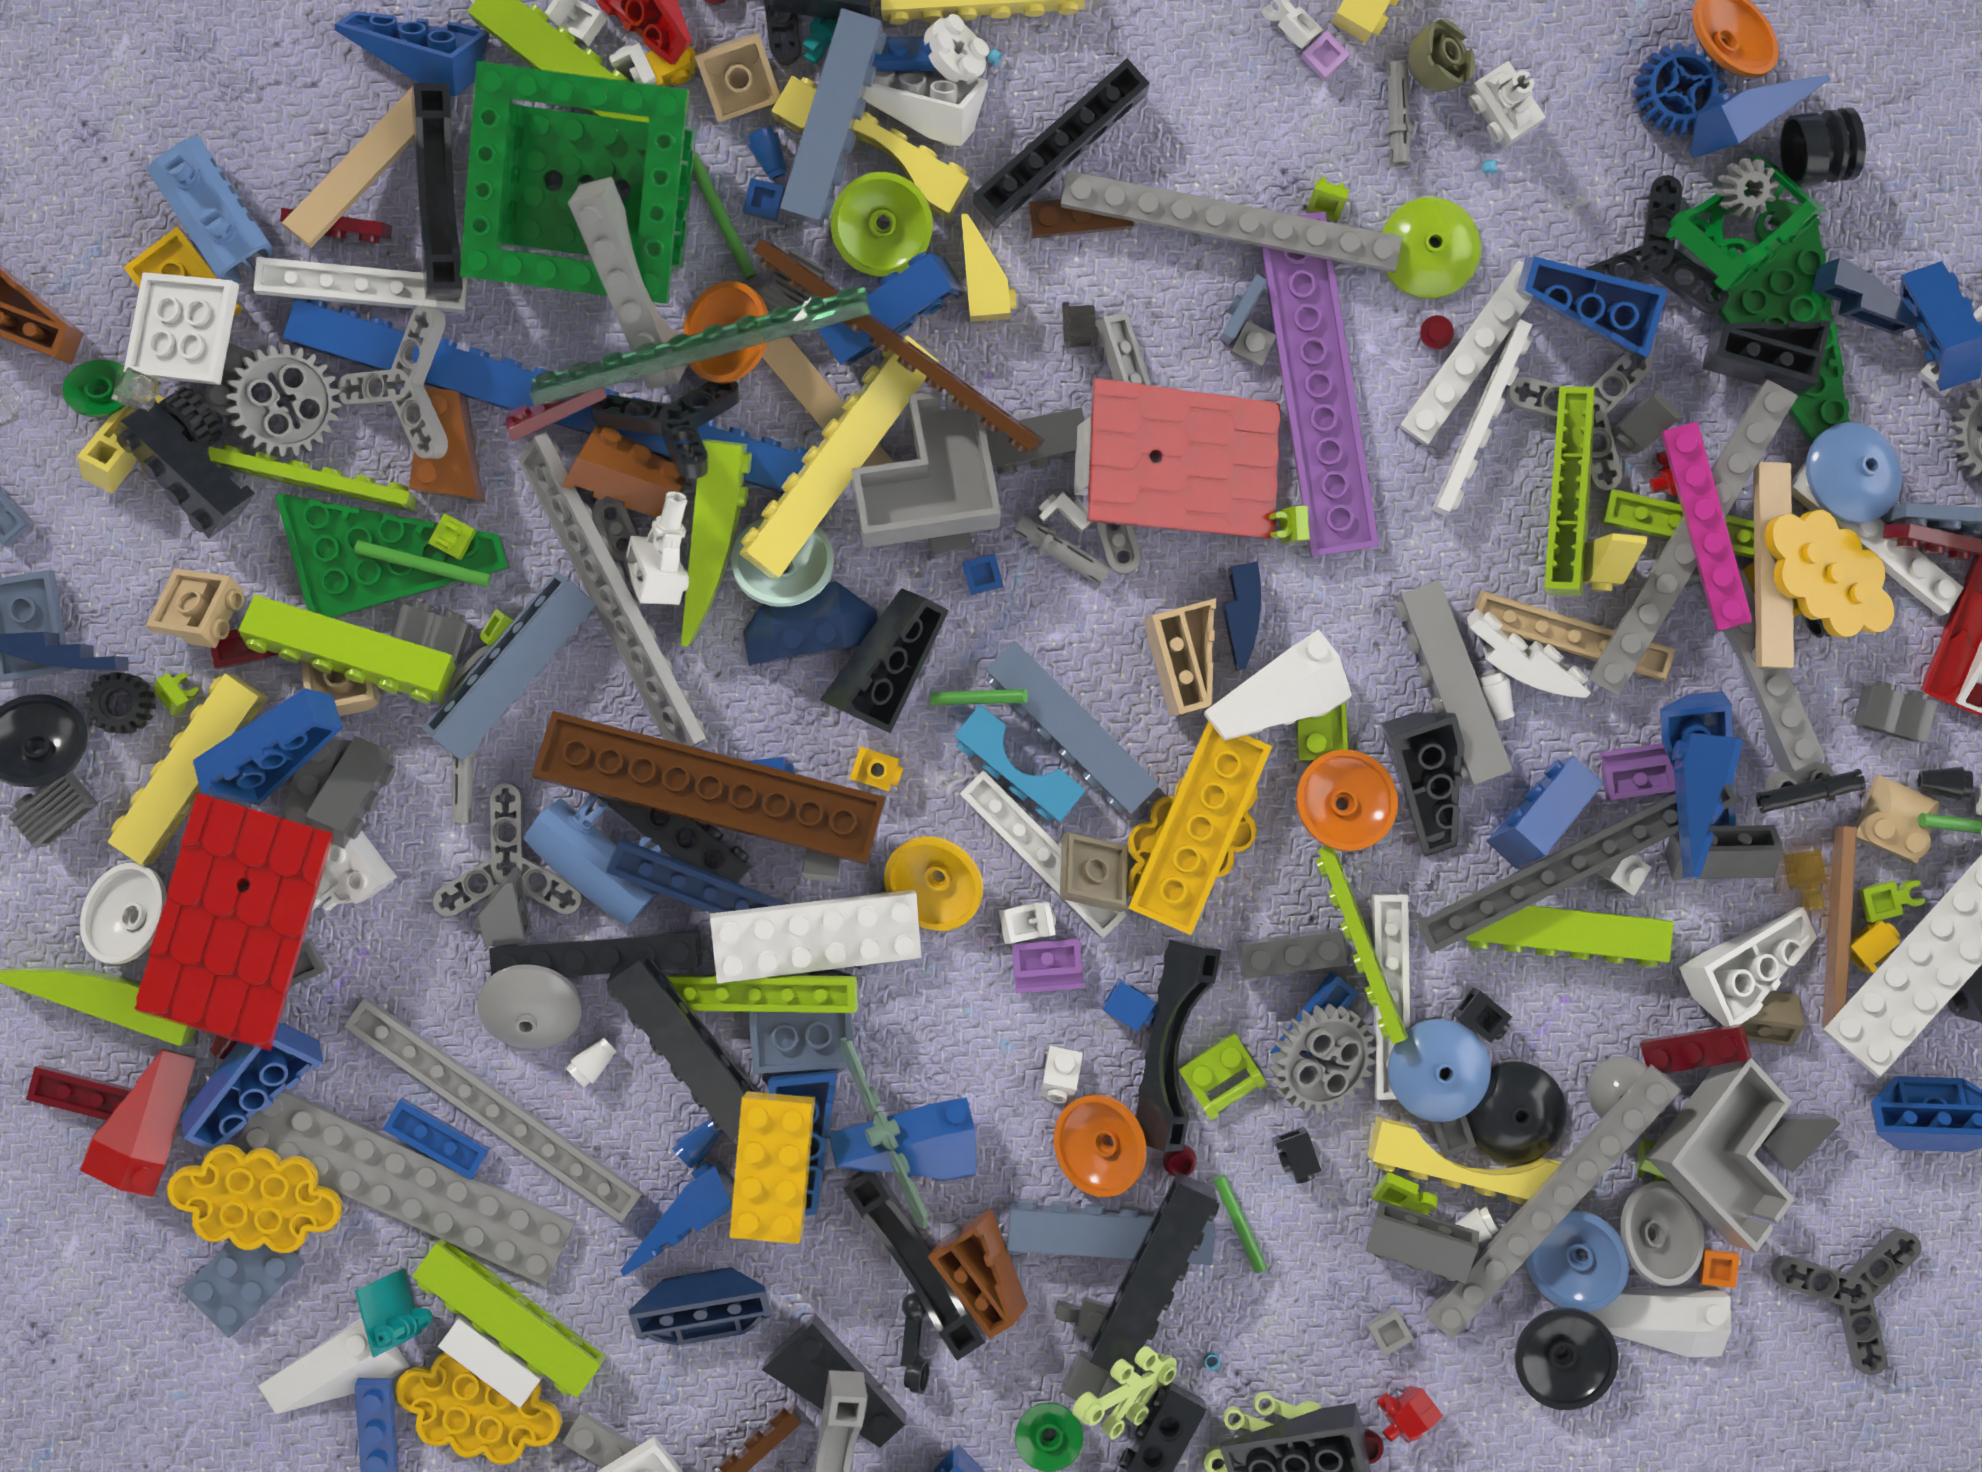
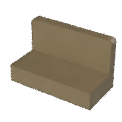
[1742,991,1804,1047]

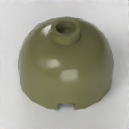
[1408,19,1475,92]

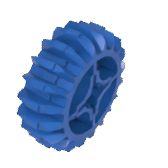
[1632,43,1728,138]

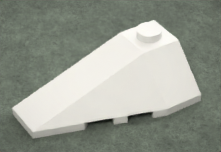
[862,71,988,146]
[1204,629,1352,741]
[1679,907,1817,1026]
[1588,1287,1731,1357]
[258,1317,410,1414]

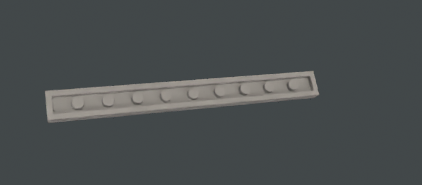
[1061,170,1403,273]
[1588,379,1797,696]
[344,997,643,1223]
[1425,1064,1681,1339]

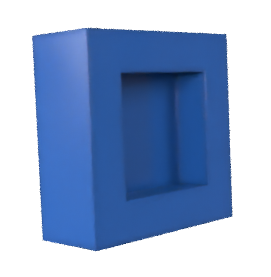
[743,178,785,222]
[962,553,1003,596]

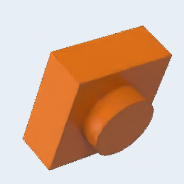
[1698,1248,1740,1288]

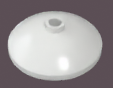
[80,863,167,964]

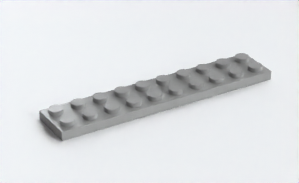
[518,432,706,747]
[236,1090,576,1286]

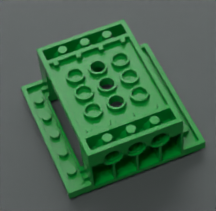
[460,61,697,304]

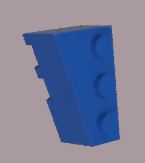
[1900,261,1982,391]

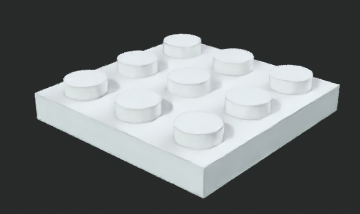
[124,272,239,385]

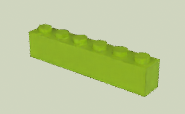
[467,0,649,123]
[238,594,456,704]
[1463,897,1674,967]
[411,1239,607,1398]

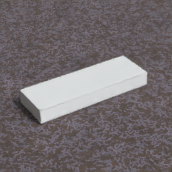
[438,1317,543,1408]

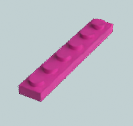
[1661,421,1752,631]

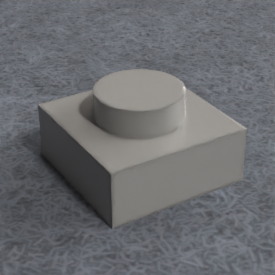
[1231,321,1276,368]
[1366,1307,1414,1356]

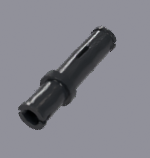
[1755,769,1866,814]

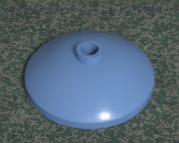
[1806,422,1902,523]
[1388,1019,1491,1122]
[1526,1209,1629,1312]

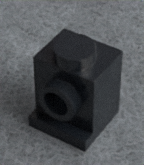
[1452,987,1512,1043]
[1272,1127,1322,1184]

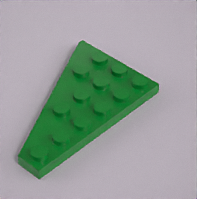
[1707,218,1851,445]
[275,493,510,618]

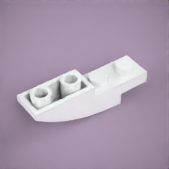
[1467,608,1591,698]

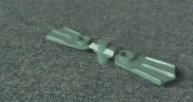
[840,1037,929,1229]

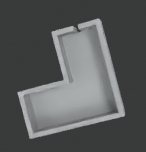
[852,386,1001,548]
[1646,1058,1795,1253]

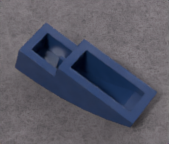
[1813,258,1918,335]
[1221,561,1261,671]

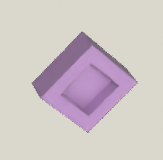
[1301,30,1350,81]

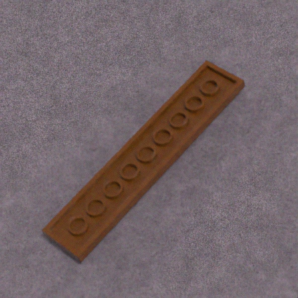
[532,711,886,865]

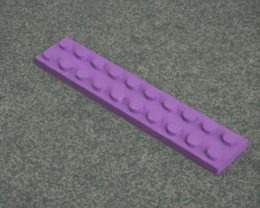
[1260,211,1379,558]

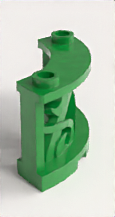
[1665,155,1826,291]

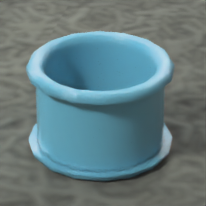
[986,48,1003,66]
[1482,160,1498,174]
[1204,1352,1220,1370]

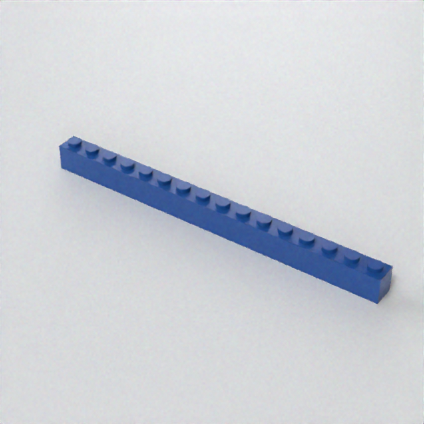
[283,299,808,494]

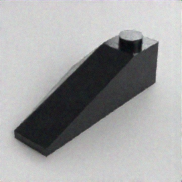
[1381,713,1465,857]
[1220,1403,1371,1472]

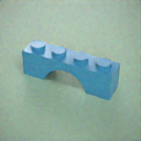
[954,704,1086,822]

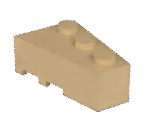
[1143,598,1216,717]

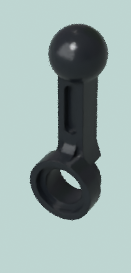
[900,1292,930,1394]

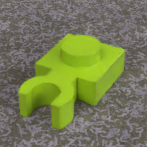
[1858,880,1926,923]
[1372,1171,1438,1216]

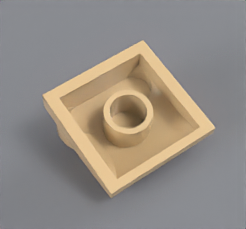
[694,32,780,123]
[301,661,381,717]
[1854,775,1941,864]

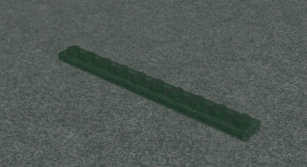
[530,287,870,406]

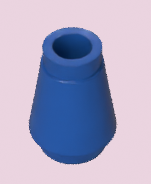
[747,126,788,180]
[672,1118,722,1169]

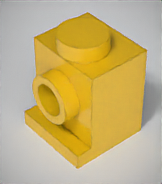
[645,46,698,86]
[849,746,904,791]
[1850,921,1901,973]

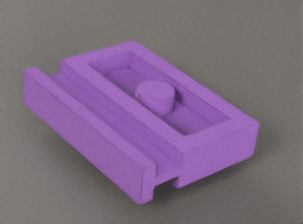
[1599,743,1675,801]
[1012,937,1084,993]

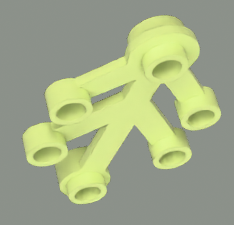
[1073,1346,1177,1439]
[1203,1392,1322,1472]

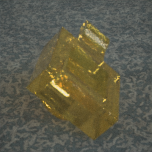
[1783,849,1827,910]

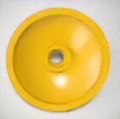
[884,836,983,931]

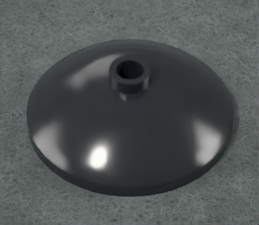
[0,694,88,787]
[1466,1061,1566,1163]
[1514,1307,1619,1410]

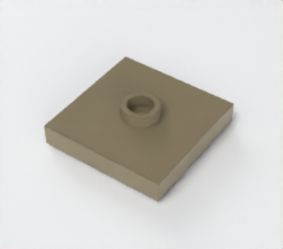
[1060,832,1128,912]

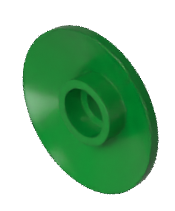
[62,359,135,417]
[1015,1402,1083,1472]

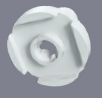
[924,14,989,84]

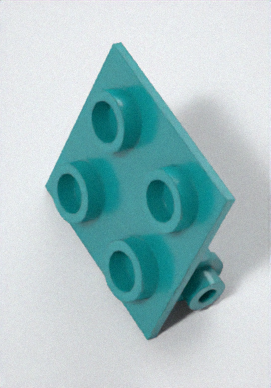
[355,1268,433,1358]

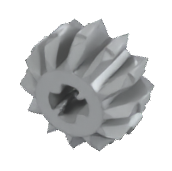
[1715,158,1779,218]

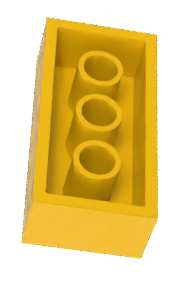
[729,1091,815,1244]

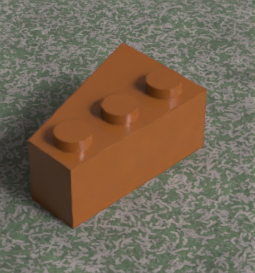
[0,265,84,365]
[409,386,485,502]
[561,425,687,518]
[928,1208,1028,1339]

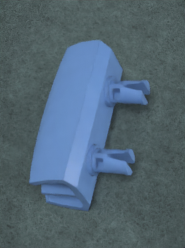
[146,135,273,283]
[523,793,661,926]

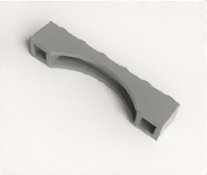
[569,177,688,389]
[1699,569,1826,771]
[813,1370,867,1472]

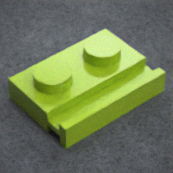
[1296,701,1348,761]

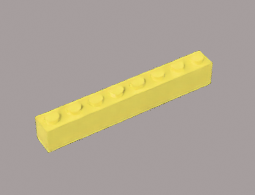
[739,335,939,579]

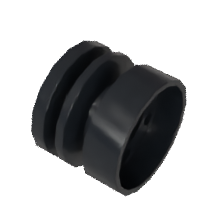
[1780,107,1866,187]

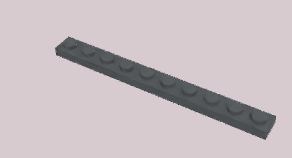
[1415,784,1739,953]

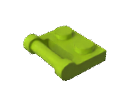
[1178,1032,1268,1121]

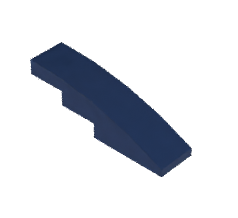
[0,632,129,671]

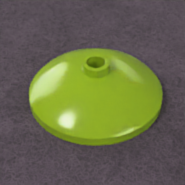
[830,172,933,277]
[1382,197,1481,299]

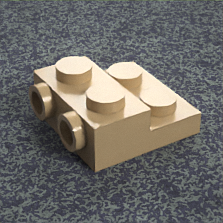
[145,568,244,648]

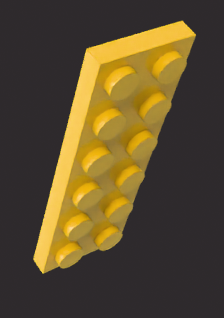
[1128,720,1272,935]

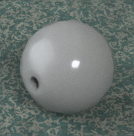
[1587,1056,1648,1119]

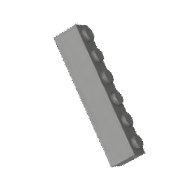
[1394,580,1513,785]

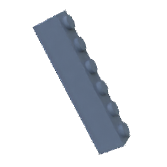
[780,8,887,227]
[421,571,596,761]
[985,640,1159,814]
[1007,1199,1216,1265]

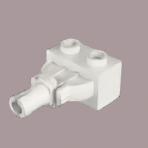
[1467,60,1546,148]
[624,492,689,605]
[312,830,397,911]

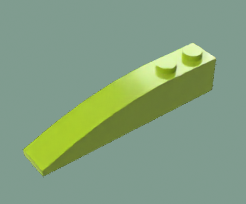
[1544,386,1595,597]
[681,439,752,647]
[0,967,196,1046]

